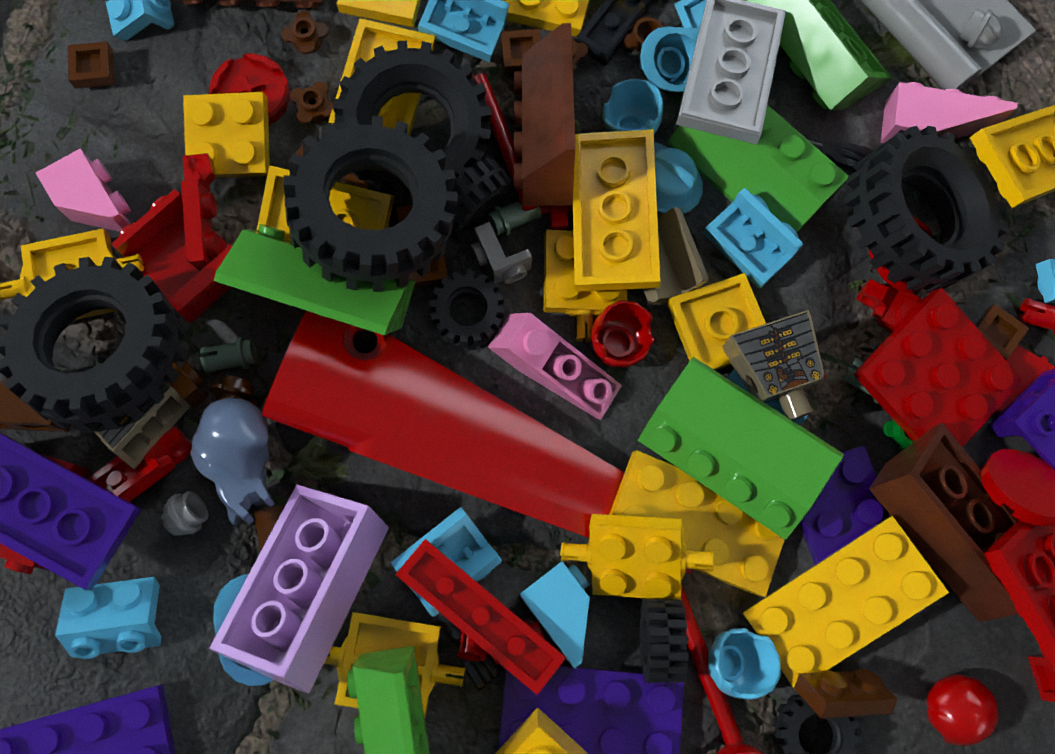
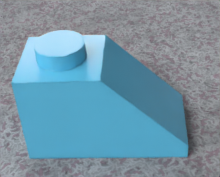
[519,561,590,669]

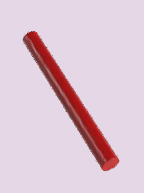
[473,73,537,211]
[681,585,743,746]

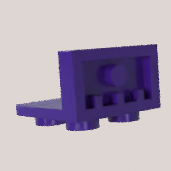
[988,369,1055,469]

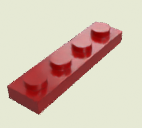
[395,539,566,695]

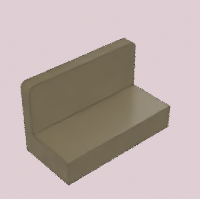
[643,207,708,306]

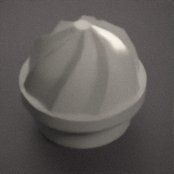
[959,8,1002,49]
[161,491,208,535]

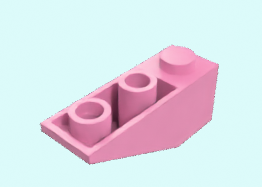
[881,82,1017,143]
[488,313,622,420]

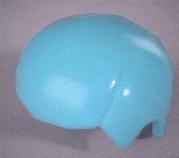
[602,79,663,134]
[708,628,781,699]

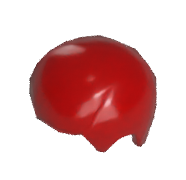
[591,300,655,368]
[927,673,999,747]

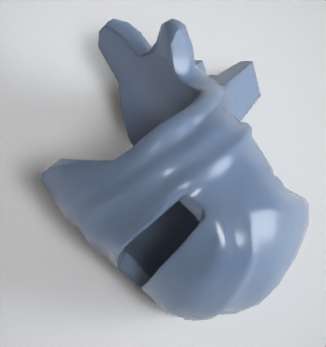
[190,398,275,525]

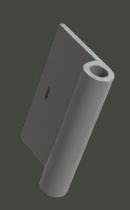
[861,0,1036,90]

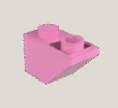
[36,149,131,232]

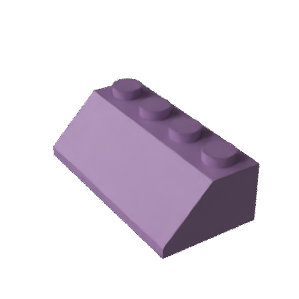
[209,485,389,694]

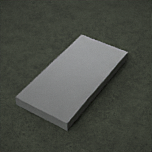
[676,0,786,145]

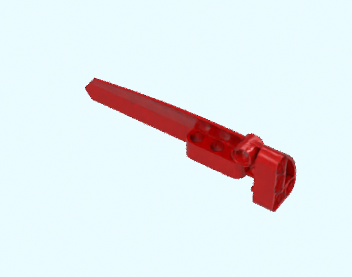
[262,311,694,574]

